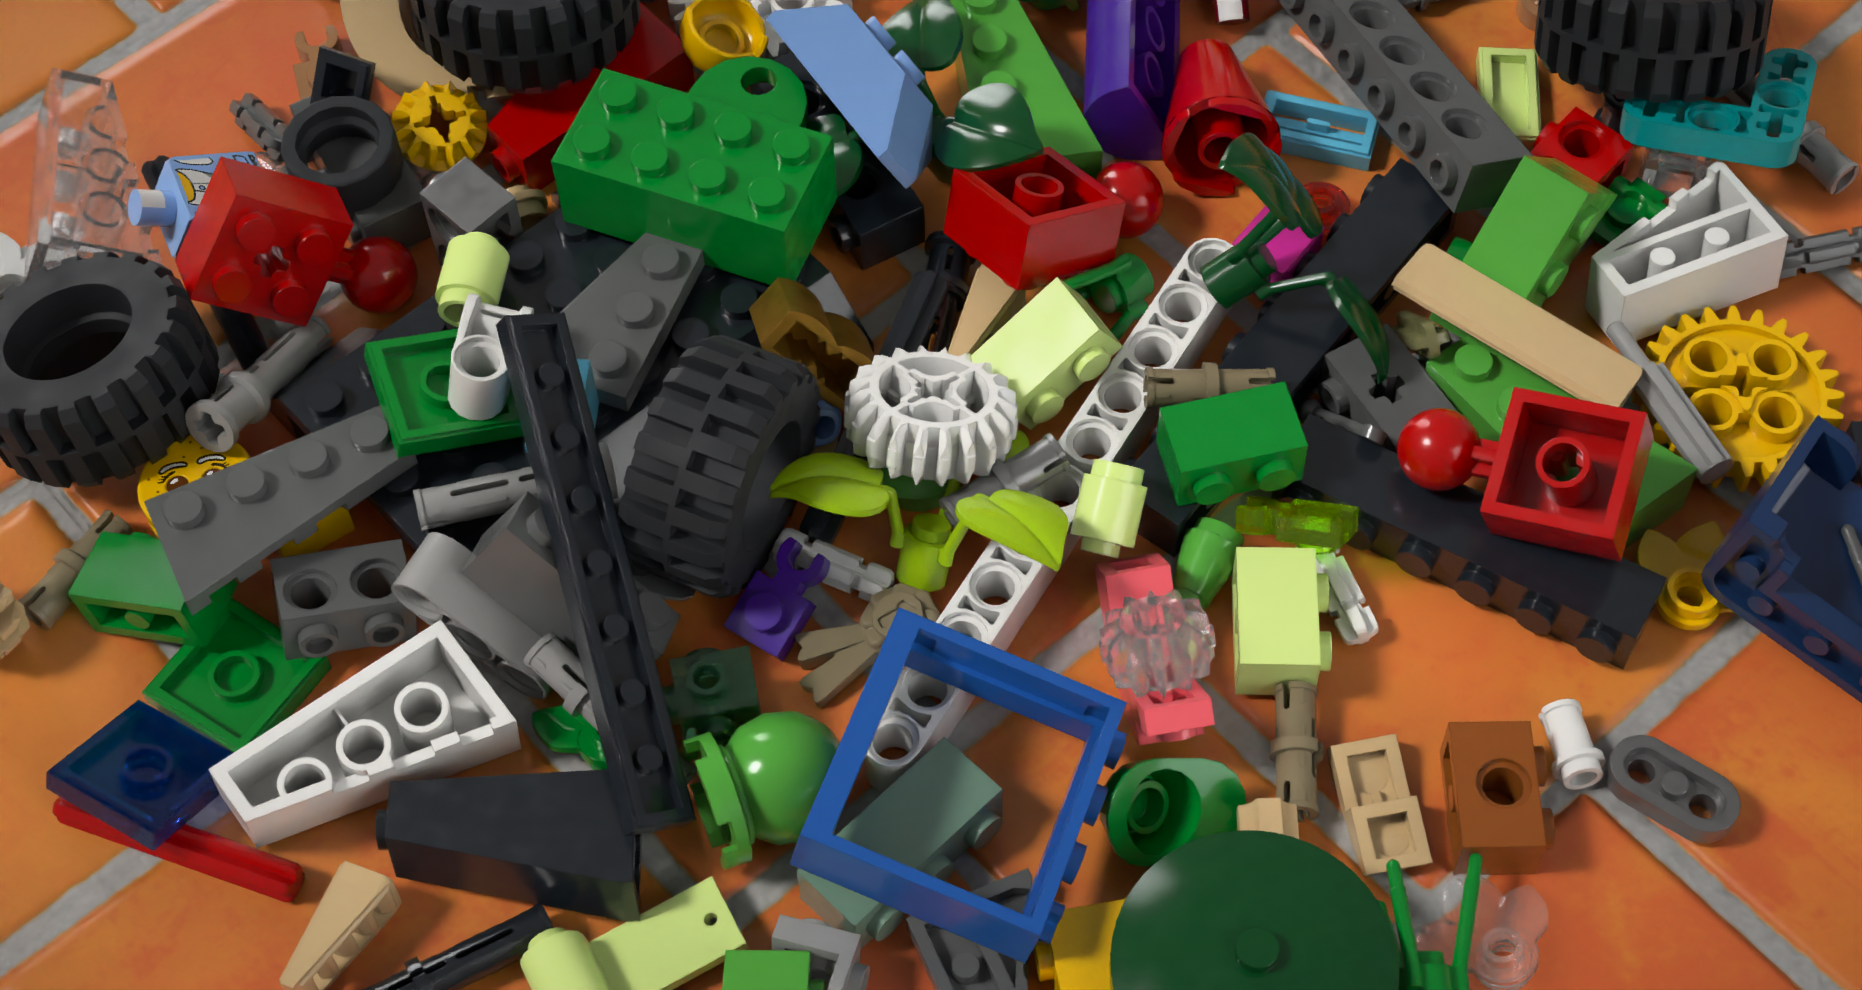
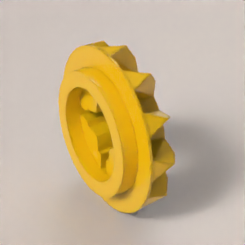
[392,80,488,172]

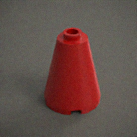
[1161,39,1282,197]

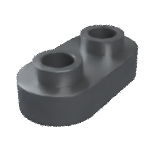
[1605,735,1741,843]

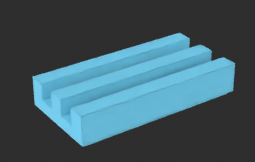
[1264,90,1380,172]

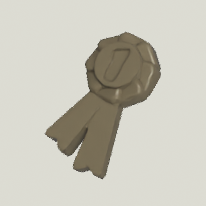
[795,583,941,708]

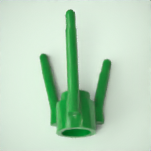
[1063,253,1154,389]
[1378,853,1483,990]

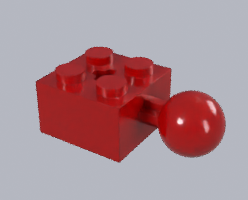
[943,146,1164,291]
[175,156,418,327]
[1397,387,1654,562]

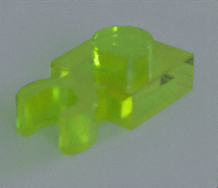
[1235,496,1359,555]

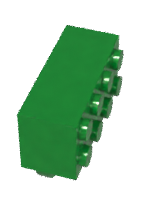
[551,56,837,285]

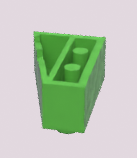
[1429,155,1618,338]

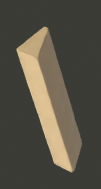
[1391,243,1643,408]

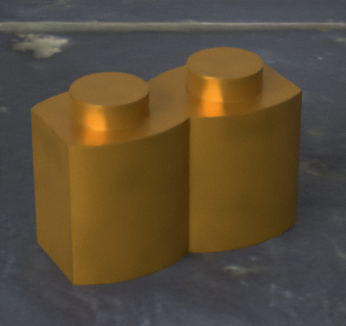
[749,277,874,410]

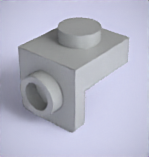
[772,914,870,990]

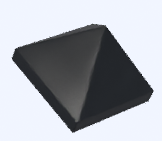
[310,46,376,104]

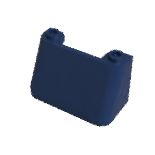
[1701,415,1862,703]

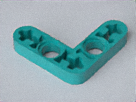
[1620,48,1817,168]

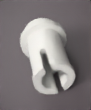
[1538,699,1606,790]

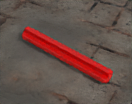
[52,785,305,902]

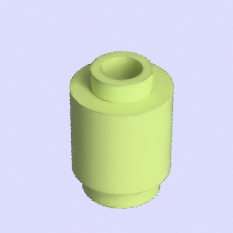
[435,232,510,327]
[1070,459,1148,558]

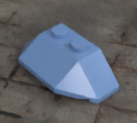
[766,4,933,189]

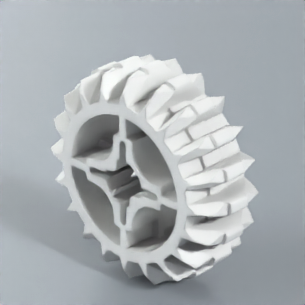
[844,345,1018,487]

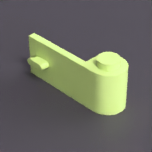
[520,876,749,990]

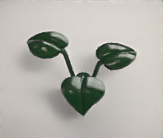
[806,0,1044,197]
[1200,133,1390,384]

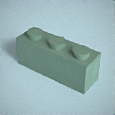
[797,737,1003,949]

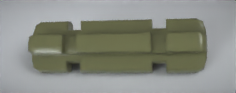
[1390,310,1450,359]

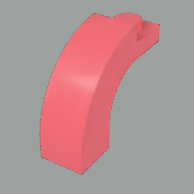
[1094,552,1215,746]

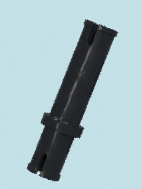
[363,902,554,990]

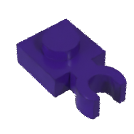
[723,537,831,662]

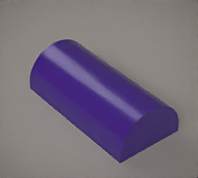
[1083,0,1180,161]

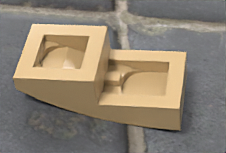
[1326,734,1433,877]

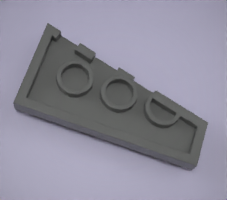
[144,405,418,616]

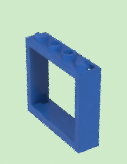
[789,607,1127,963]

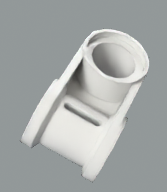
[448,293,534,421]

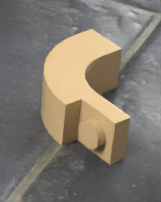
[340,0,515,111]

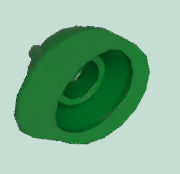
[1100,758,1246,867]

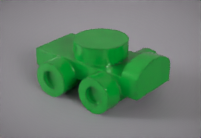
[1589,175,1668,247]

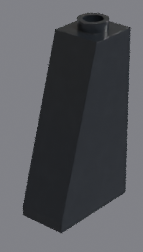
[375,769,642,921]

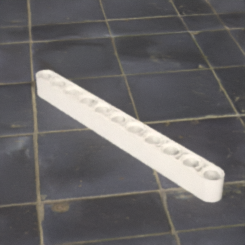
[864,238,1233,793]

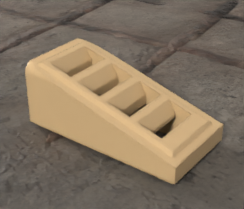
[948,264,1026,356]
[279,861,402,990]

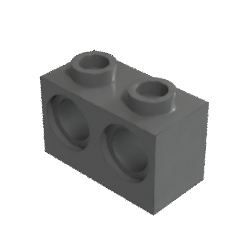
[270,539,417,660]

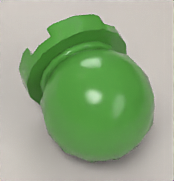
[681,711,847,870]

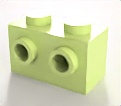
[971,277,1123,430]
[1231,547,1332,695]

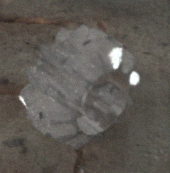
[1099,590,1216,698]

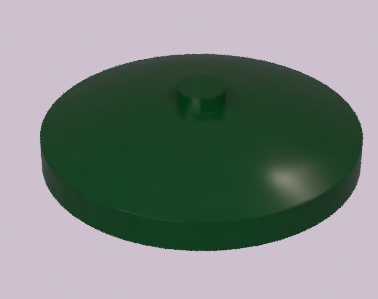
[1109,830,1399,990]

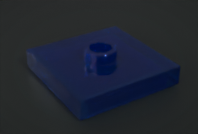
[46,700,233,851]

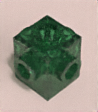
[662,645,761,747]

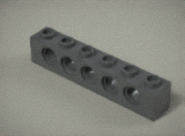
[1278,0,1533,213]

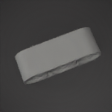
[391,532,552,700]

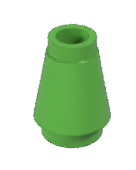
[1172,517,1244,618]

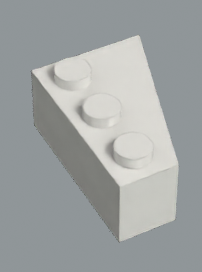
[1585,160,1789,348]

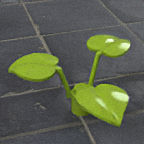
[769,429,1069,592]

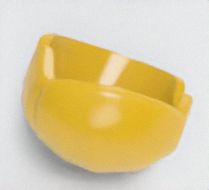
[679,0,769,72]

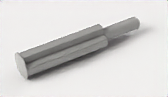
[1606,321,1734,484]

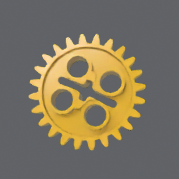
[1632,305,1845,493]

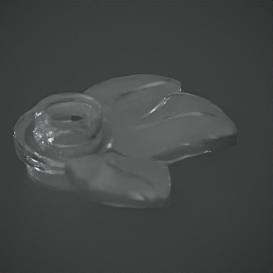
[1413,874,1549,990]

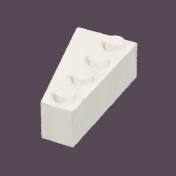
[208,620,521,848]

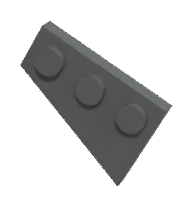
[560,233,705,411]

